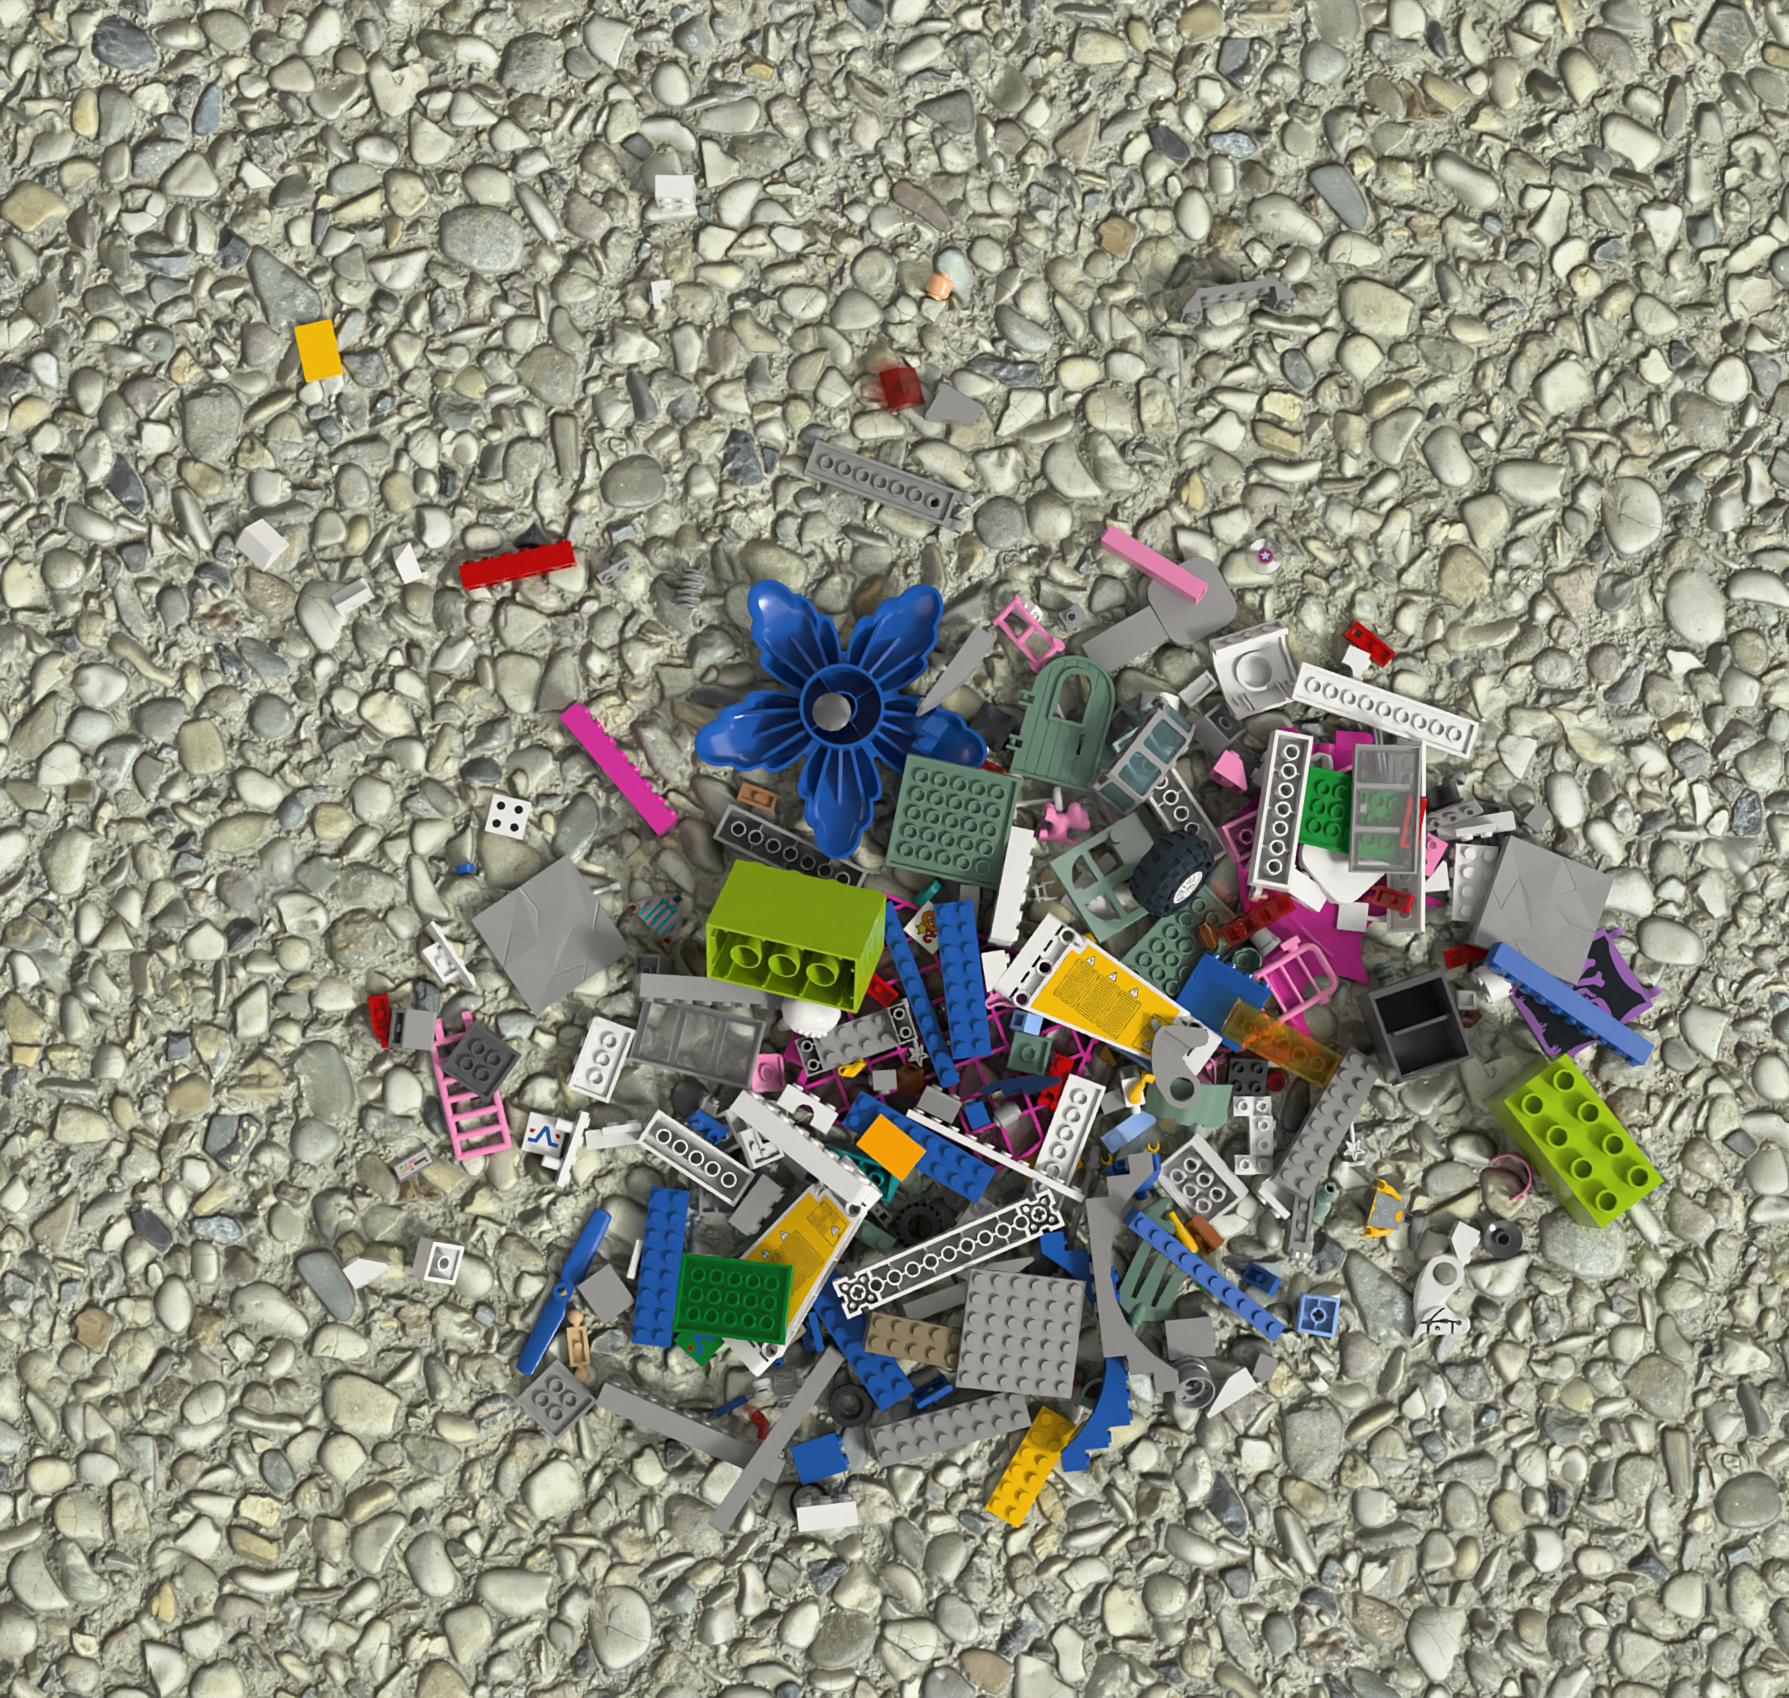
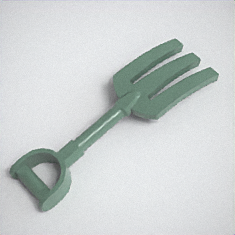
[1074,1239,1186,1411]

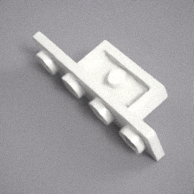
[1437,811,1516,841]
[421,921,476,991]
[585,1119,650,1150]

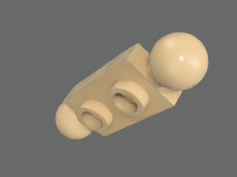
[567,1309,591,1383]

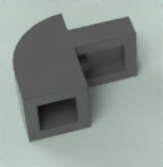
[1426,780,1461,811]

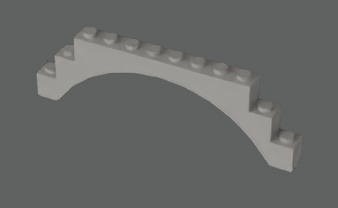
[1082,1152,1180,1393]

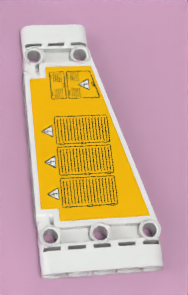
[993,912,1223,1081]
[721,1155,883,1377]

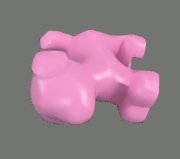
[1035,802,1090,846]

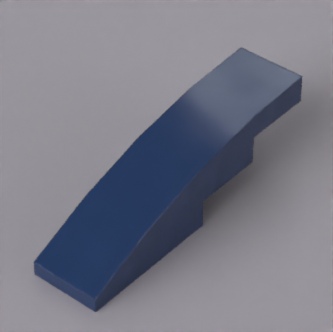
[980,1076,1063,1097]

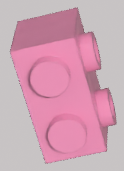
[1425,833,1448,879]

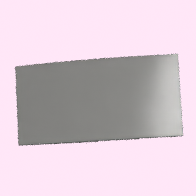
[1082,605,1169,674]

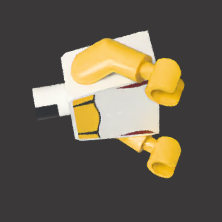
[1118,1063,1155,1114]

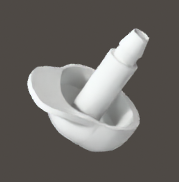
[777,996,841,1038]

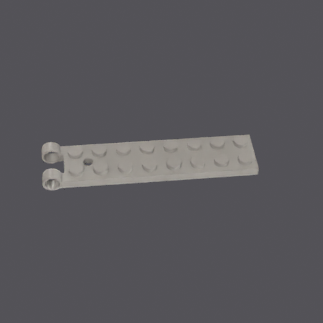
[803,439,974,534]

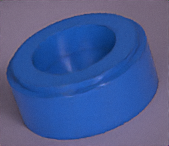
[455,863,475,873]

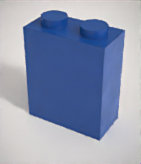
[790,1430,850,1486]

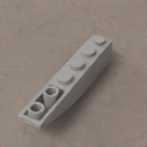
[915,626,996,717]

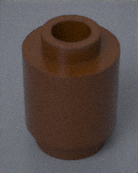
[1194,921,1220,951]

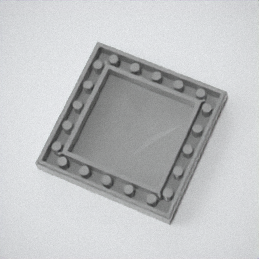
[1468,835,1614,986]
[471,855,633,1016]

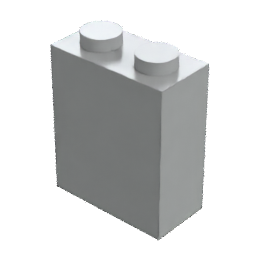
[577,1262,636,1325]
[1160,1315,1216,1360]

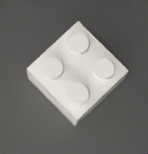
[655,175,696,212]

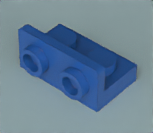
[802,1310,825,1352]

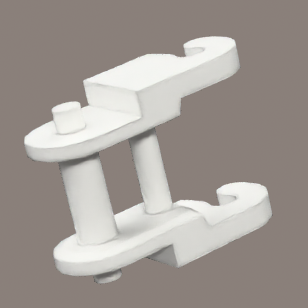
[1031,880,1059,902]

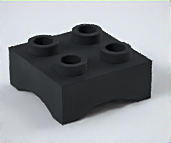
[969,700,1018,754]
[1225,1054,1269,1097]

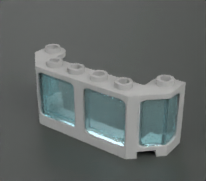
[1086,696,1196,815]

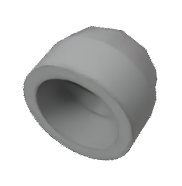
[1450,769,1467,786]

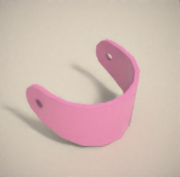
[1488,1152,1533,1201]

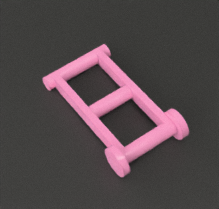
[992,595,1065,674]

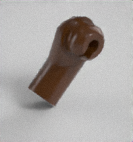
[1459,1010,1483,1028]

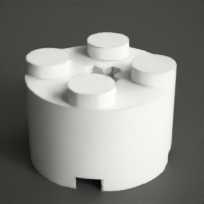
[1469,964,1512,1004]

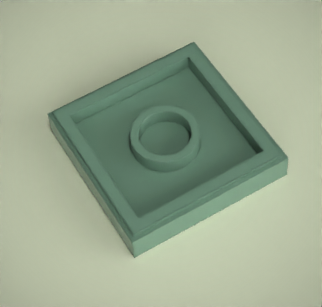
[1006,1031,1053,1076]

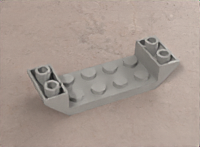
[1179,278,1296,325]
[795,1002,918,1077]

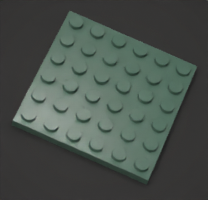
[885,753,1022,890]

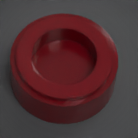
[1266,1073,1285,1092]

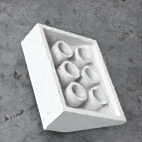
[1157,1132,1249,1225]

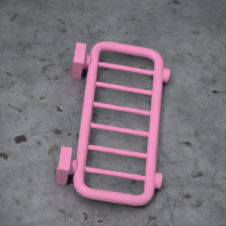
[1215,934,1338,1054]

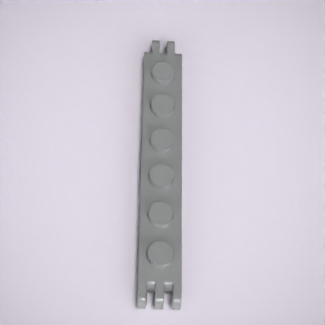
[1288,1116,1316,1261]

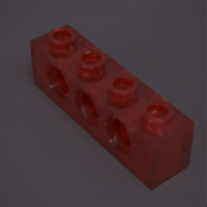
[1216,891,1296,947]

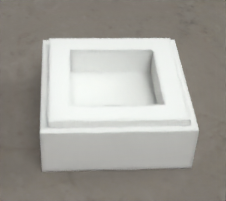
[1456,990,1477,1010]

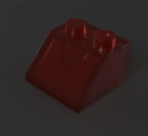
[879,367,925,414]

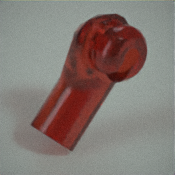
[751,1411,770,1440]

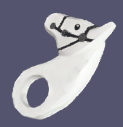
[1412,1253,1470,1340]

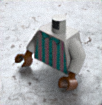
[625,892,684,950]

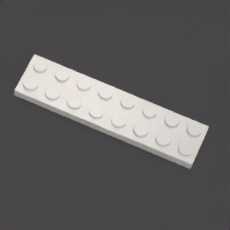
[1022,1073,1106,1232]

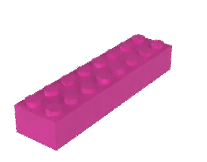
[559,702,678,838]

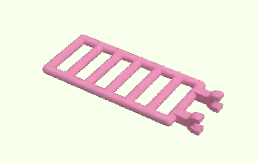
[430,1011,512,1161]

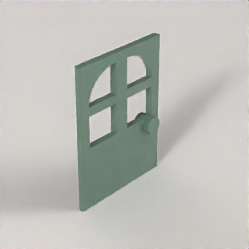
[1048,805,1164,944]

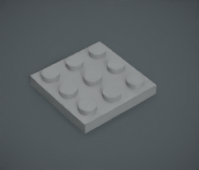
[515,1358,598,1442]

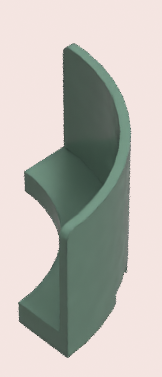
[1143,1071,1233,1128]

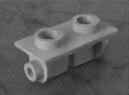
[594,551,635,585]
[690,1093,720,1135]

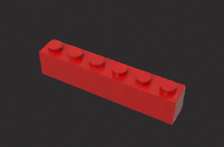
[459,539,577,592]

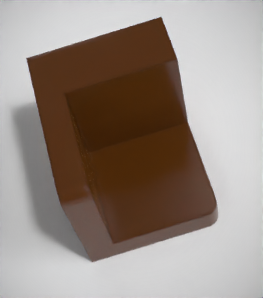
[896,1062,924,1097]

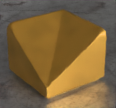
[1097,1044,1120,1067]

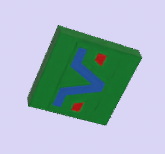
[673,1333,725,1367]

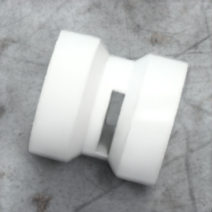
[752,1376,775,1401]

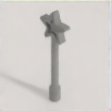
[900,998,929,1066]

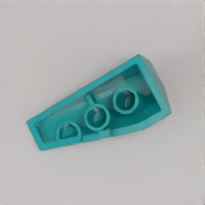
[825,1143,900,1203]

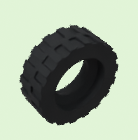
[829,1383,872,1428]

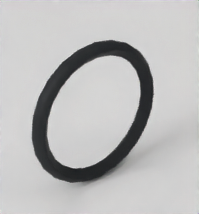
[789,1482,829,1519]

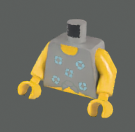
[1360,1178,1413,1237]

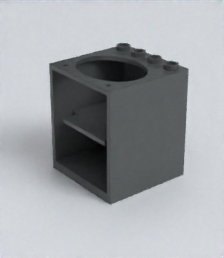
[1355,968,1474,1086]

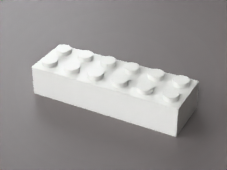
[986,826,1036,950]
[637,1109,756,1207]

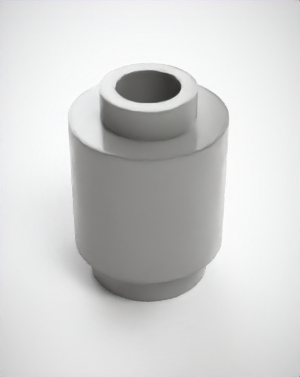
[992,1101,1022,1128]

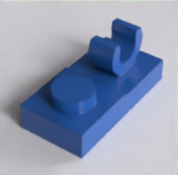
[685,1109,729,1146]
[911,1374,953,1412]

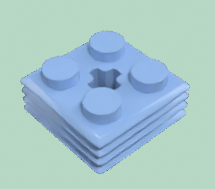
[1295,1292,1340,1337]

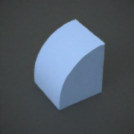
[1010,1009,1043,1036]

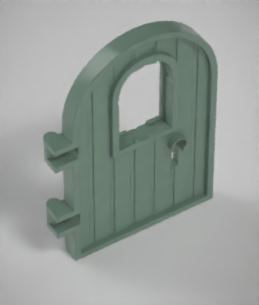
[1006,655,1115,794]

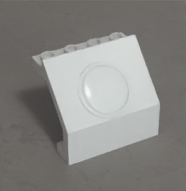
[1209,618,1297,720]

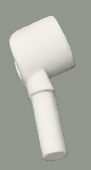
[1337,1160,1365,1173]

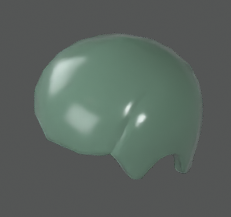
[1230,946,1262,974]

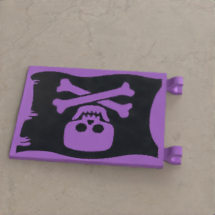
[1509,927,1662,1058]

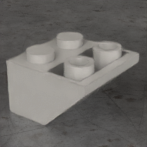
[388,1008,437,1051]
[916,1084,962,1124]

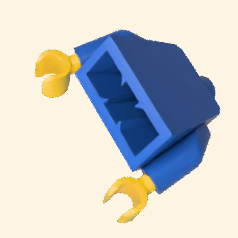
[1101,1141,1161,1201]

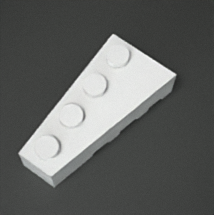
[1244,858,1328,912]

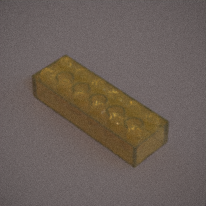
[1220,998,1343,1090]

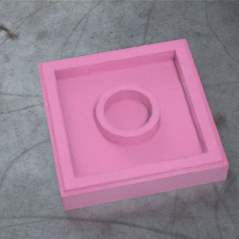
[745,1053,786,1093]

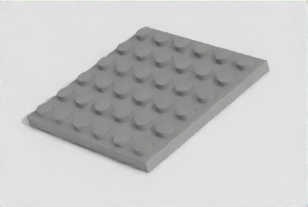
[954,1268,1086,1399]

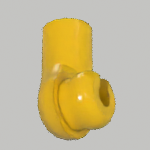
[837,1058,867,1077]

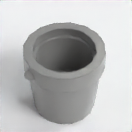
[1250,926,1282,957]

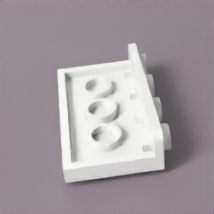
[1445,843,1498,922]
[566,1016,636,1103]

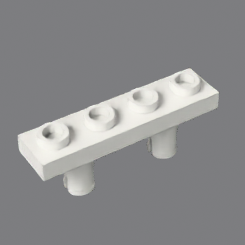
[541,1110,590,1188]

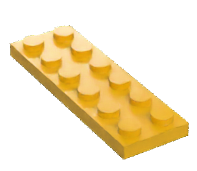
[984,1405,1077,1528]

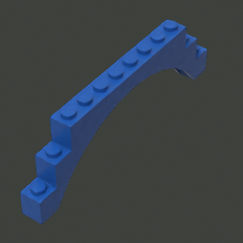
[1038,1231,1133,1472]

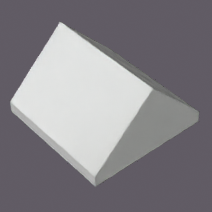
[236,519,290,572]

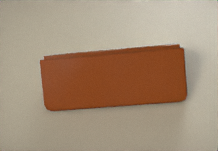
[1183,1213,1224,1255]

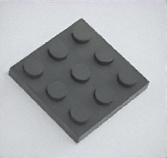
[441,1021,522,1103]

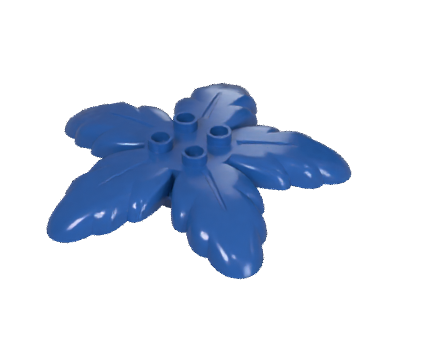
[694,579,987,860]

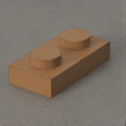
[737,782,779,814]

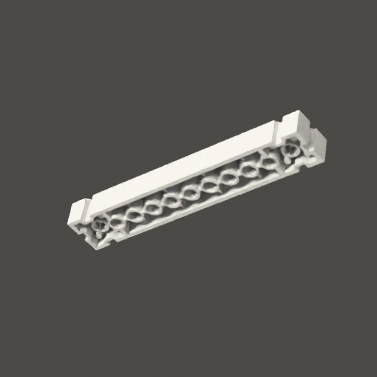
[832,1187,1065,1319]

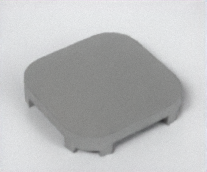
[1146,556,1237,647]

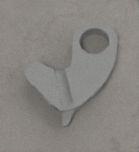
[1151,1019,1209,1109]

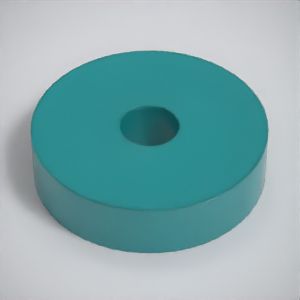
[913,879,941,906]

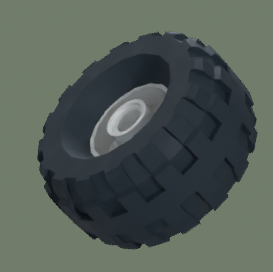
[1129,829,1215,918]

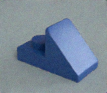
[911,714,949,757]
[1241,1262,1282,1296]

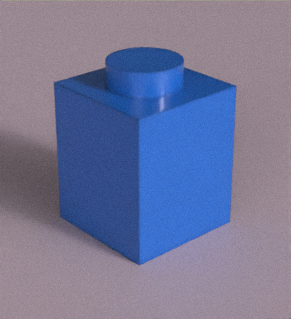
[964,1099,991,1130]

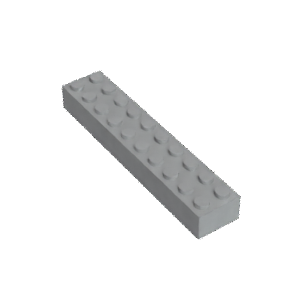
[595,1378,787,1483]

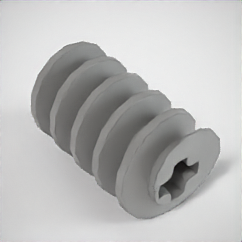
[675,568,705,610]

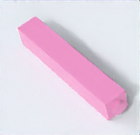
[1101,525,1207,605]

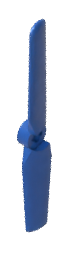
[516,1209,612,1375]

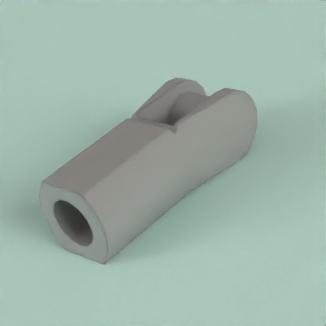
[866,1201,896,1230]

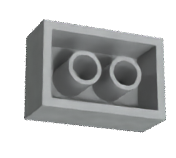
[728,1174,787,1236]

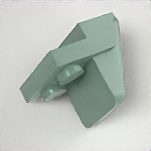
[1141,1196,1177,1236]

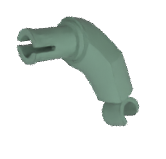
[1312,1182,1336,1223]

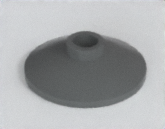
[1483,1220,1523,1259]

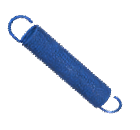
[708,1393,754,1420]

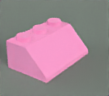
[1206,750,1248,797]

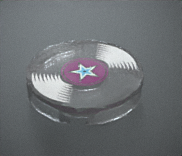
[1246,537,1284,575]

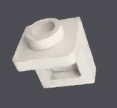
[649,278,671,309]
[1011,595,1043,626]
[1309,752,1334,771]

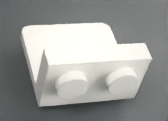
[1255,1172,1294,1219]

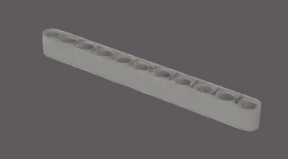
[707,1345,846,1535]

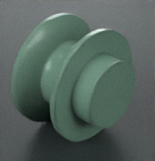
[1373,962,1394,980]

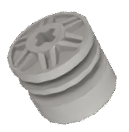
[1172,1356,1215,1410]

